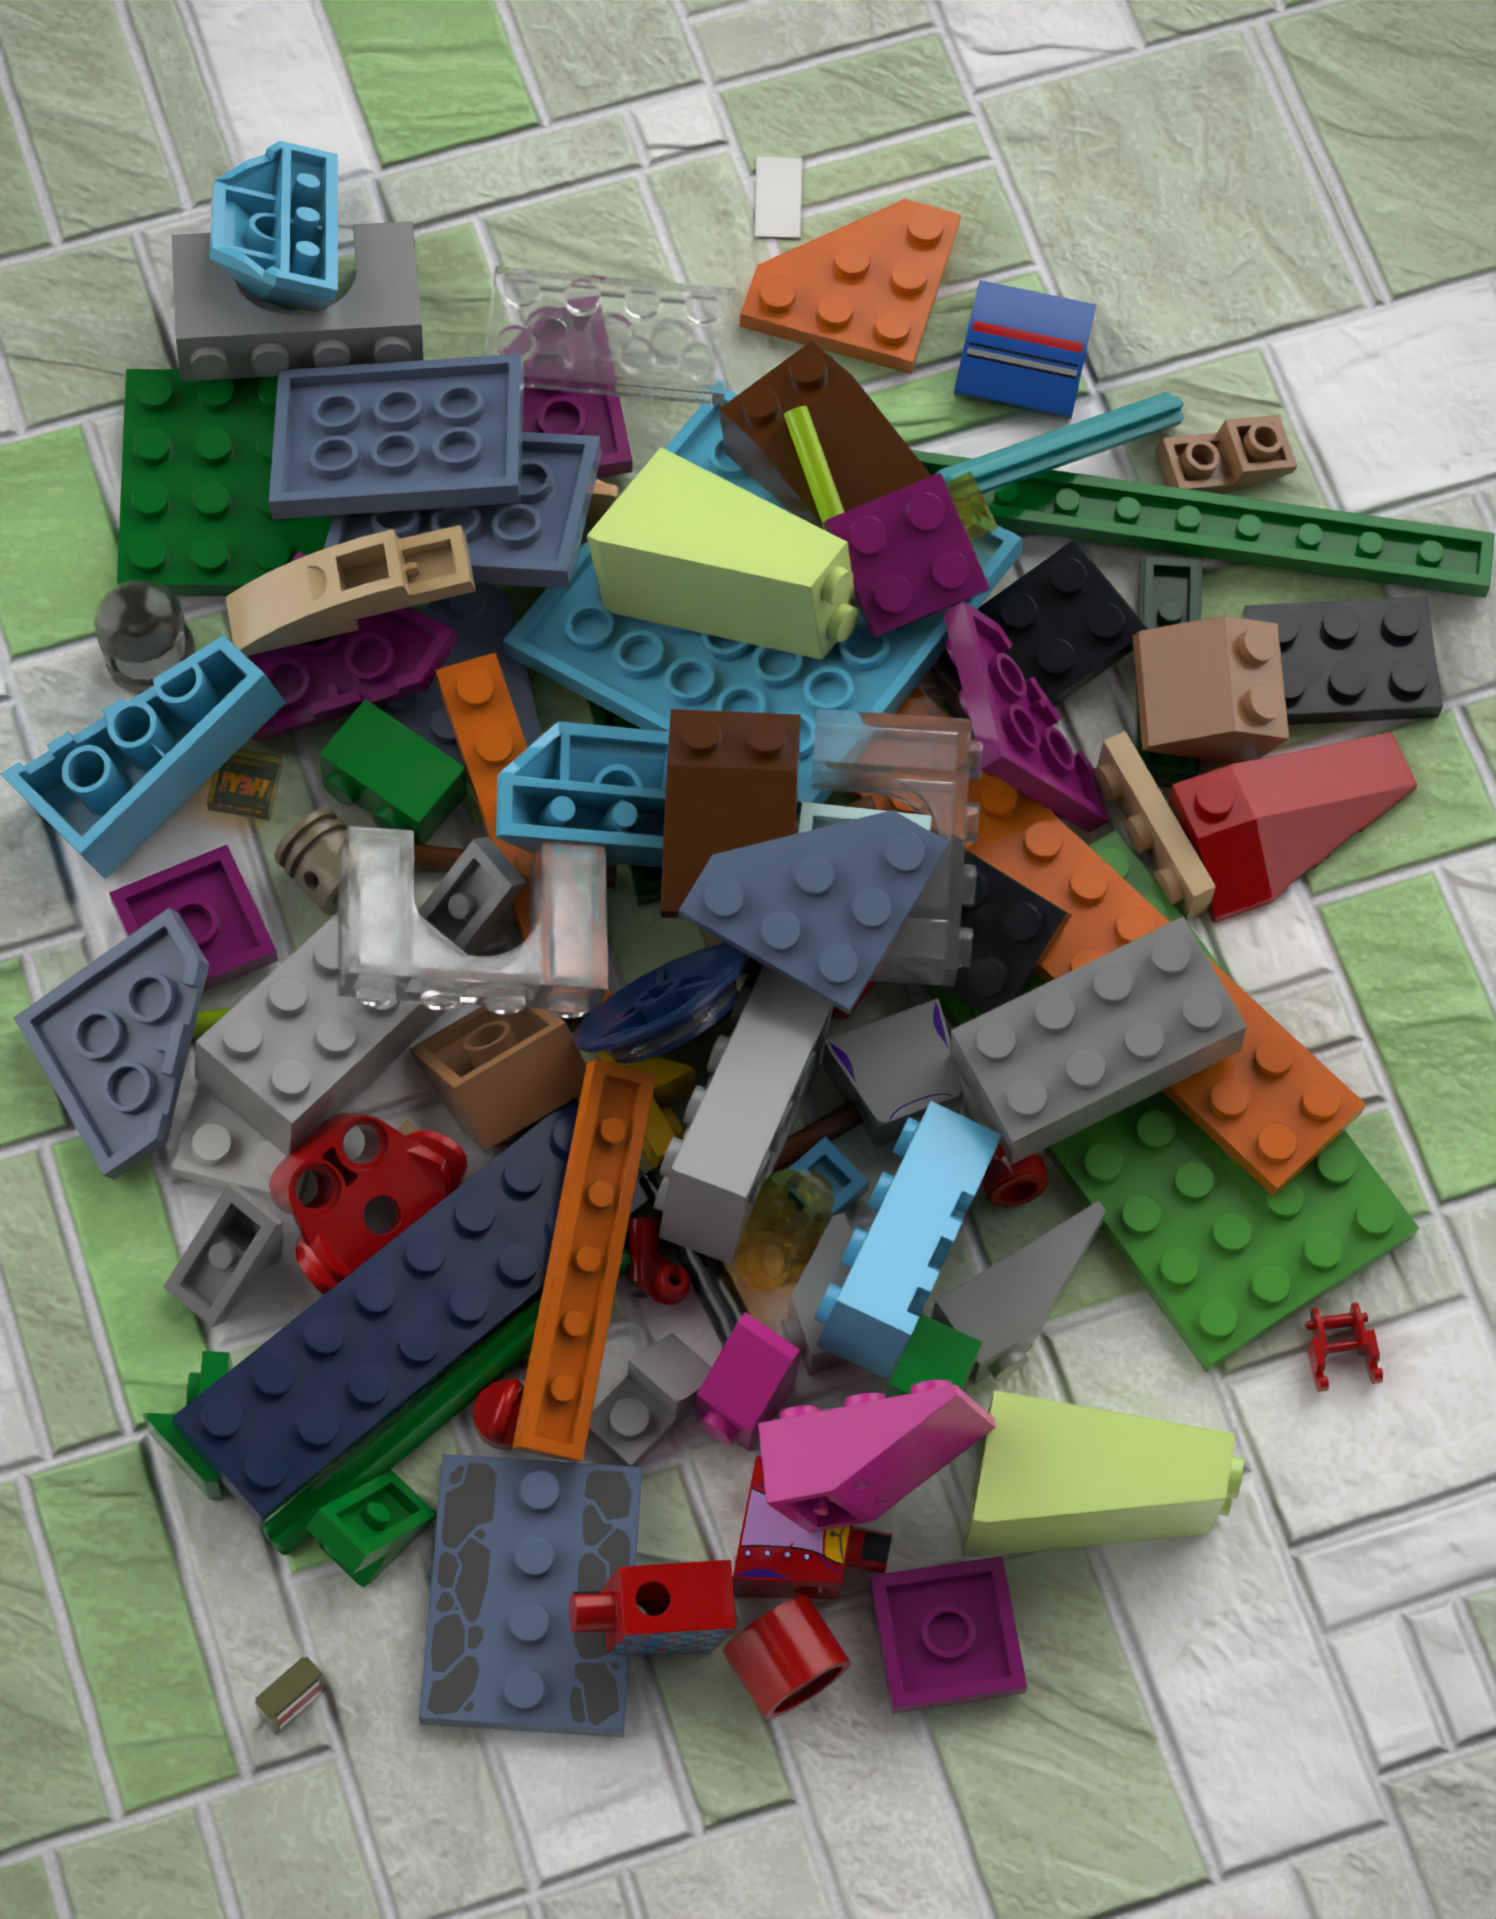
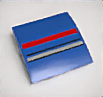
[954,280,1097,419]

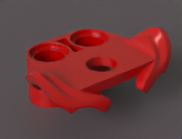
[269,1113,468,1295]

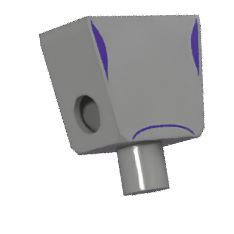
[821,998,963,1145]

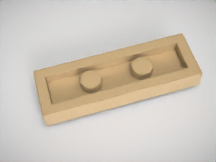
[1095,731,1216,921]

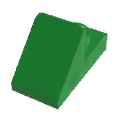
[143,1351,233,1500]
[305,1469,437,1587]

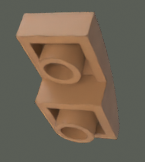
[1155,415,1297,494]

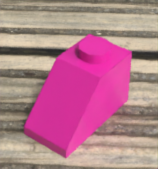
[695,1312,800,1451]

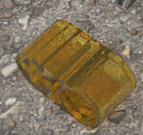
[735,1170,834,1291]

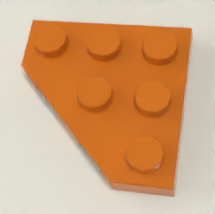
[740,199,961,374]

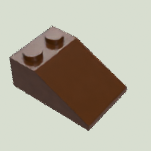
[718,341,932,530]
[660,709,801,918]

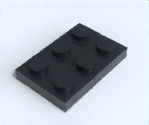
[935,540,1148,707]
[1241,596,1443,725]
[890,827,1072,1013]

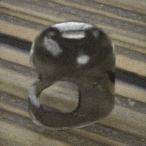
[94,579,196,694]

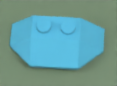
[209,141,338,312]
[496,721,669,868]

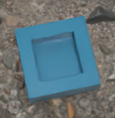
[777,1137,870,1232]

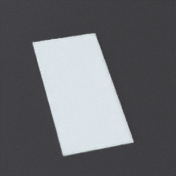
[755,156,802,238]

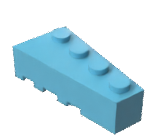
[0,635,286,880]
[814,1101,1002,1380]

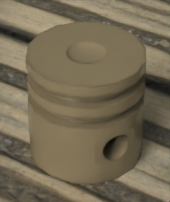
[274,808,382,915]

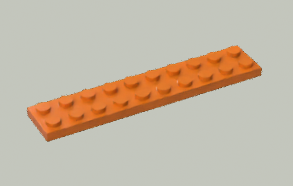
[838,686,1366,1197]

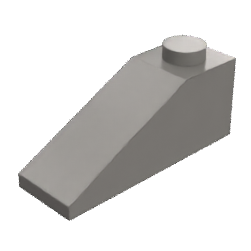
[931,1201,1106,1385]

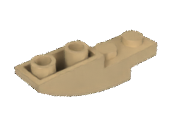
[226,525,476,656]

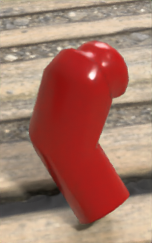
[628,1218,691,1305]

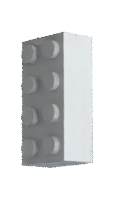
[194,878,470,1156]
[950,916,1247,1165]
[654,965,834,1265]

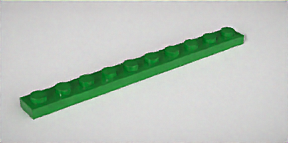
[912,450,1495,598]

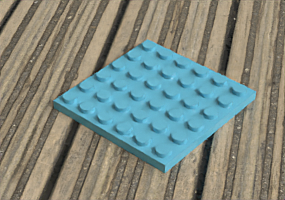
[503,385,1023,815]

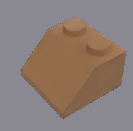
[1132,615,1289,764]
[409,985,586,1152]

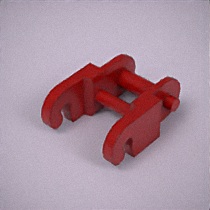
[1305,1302,1383,1392]

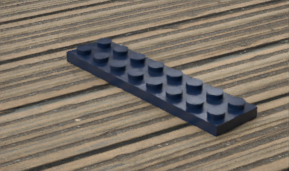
[171,1098,650,1524]

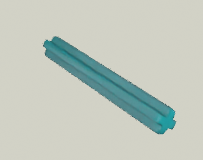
[935,392,1184,504]

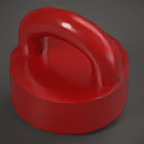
[981,1143,1049,1207]
[473,1379,524,1451]

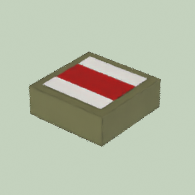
[255,1657,327,1735]

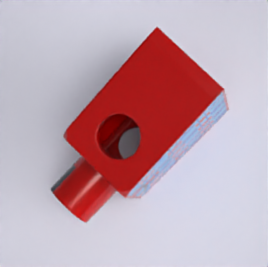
[569,1560,736,1654]

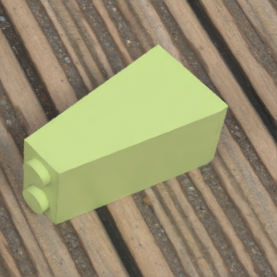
[587,447,859,660]
[962,1390,1244,1558]

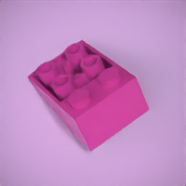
[758,1380,995,1533]

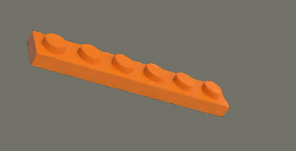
[435,652,611,1022]
[512,1059,656,1463]

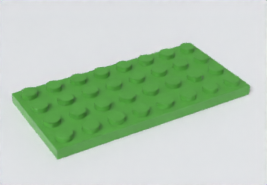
[908,830,1419,1373]

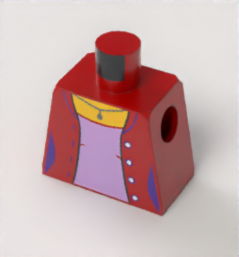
[732,1456,892,1600]

